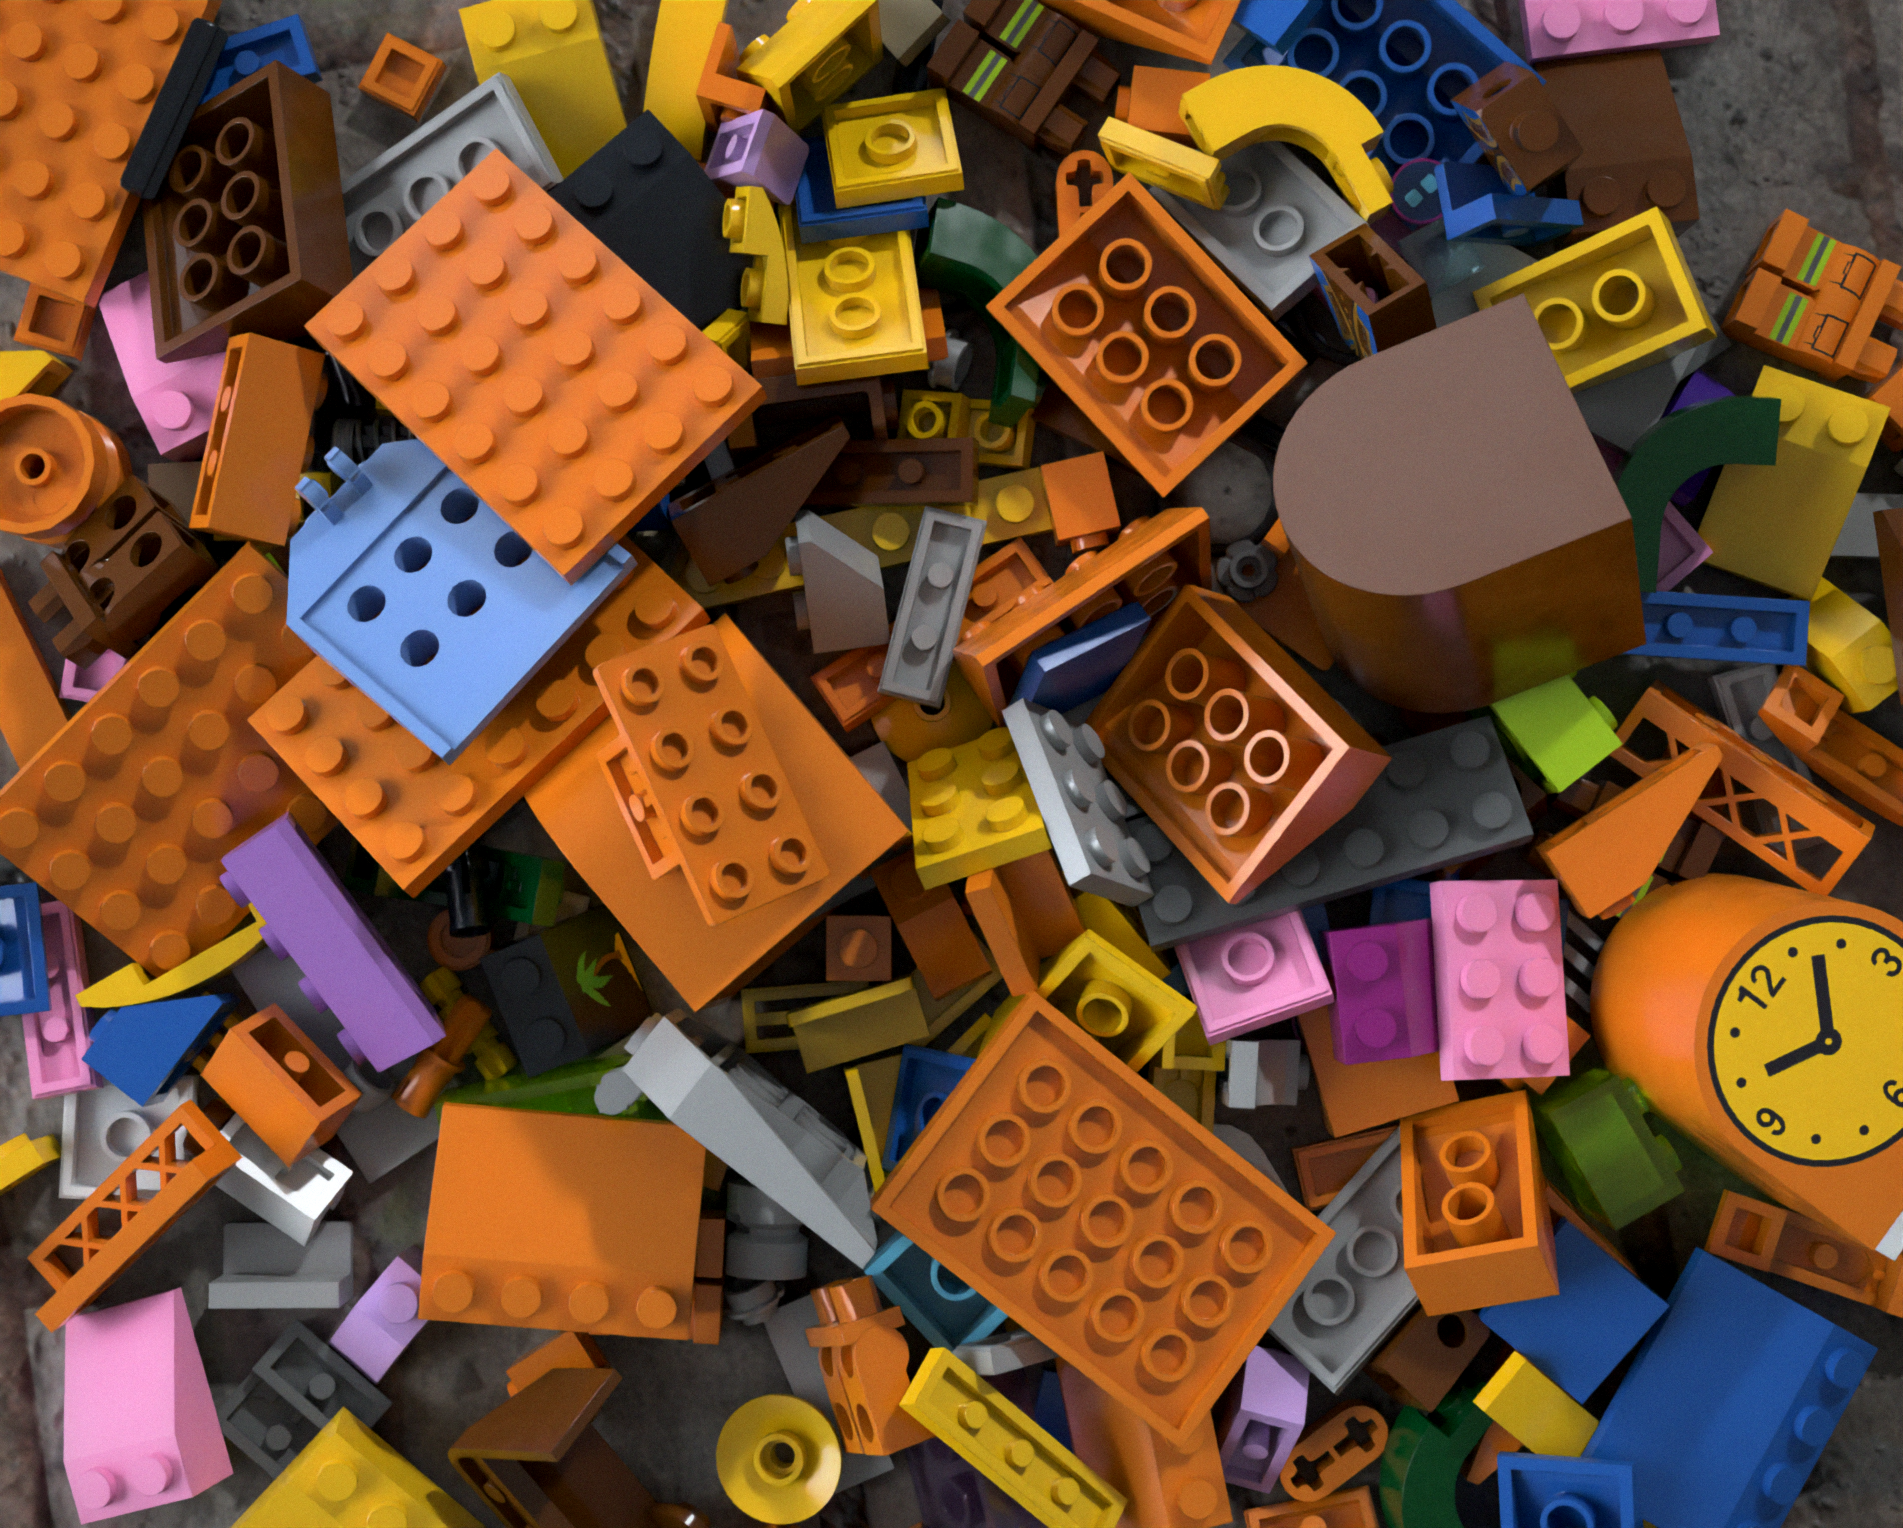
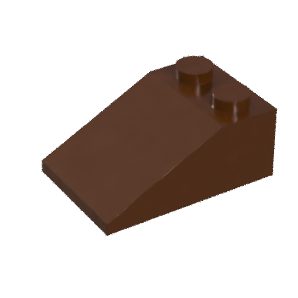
[1532,48,1700,251]

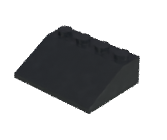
[547,109,754,332]

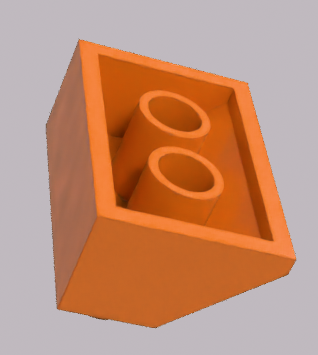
[1054,1357,1233,1528]

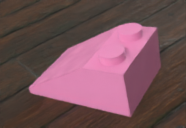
[98,271,226,463]
[63,1287,234,1525]

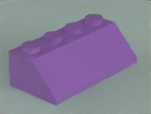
[219,811,446,1073]

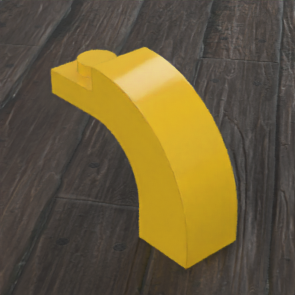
[1178,65,1394,225]

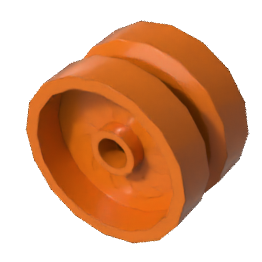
[0,393,133,549]

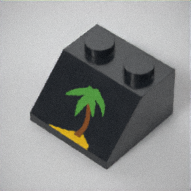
[479,903,654,1078]

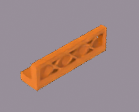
[1609,679,1876,896]
[27,1099,243,1333]

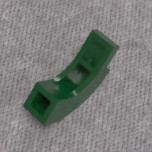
[913,197,1047,428]
[1612,396,1781,593]
[344,836,565,928]
[1379,1367,1494,1528]

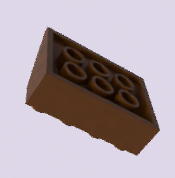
[142,60,353,364]

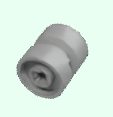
[723,1178,809,1280]

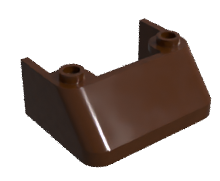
[448,1368,711,1528]

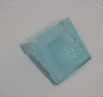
[1397,217,1485,298]

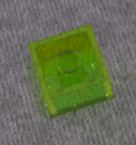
[1529,1065,1685,1230]

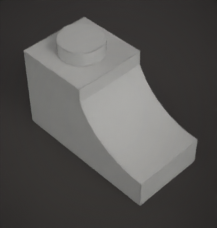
[1215,1033,1310,1109]

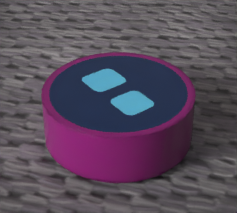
[1389,158,1443,226]

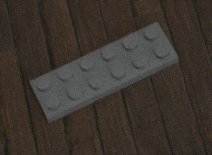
[1126,715,1534,953]

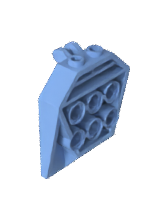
[286,438,638,765]

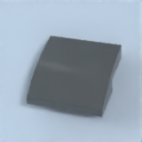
[216,1319,393,1479]

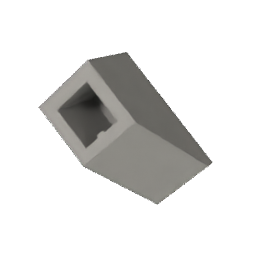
[785,509,890,654]

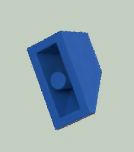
[81,993,242,1107]

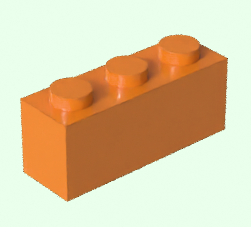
[188,332,328,547]

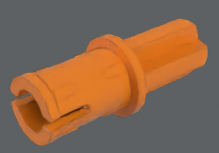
[391,994,492,1119]

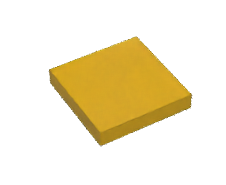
[820,88,964,209]

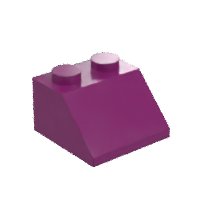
[1318,917,1439,1065]

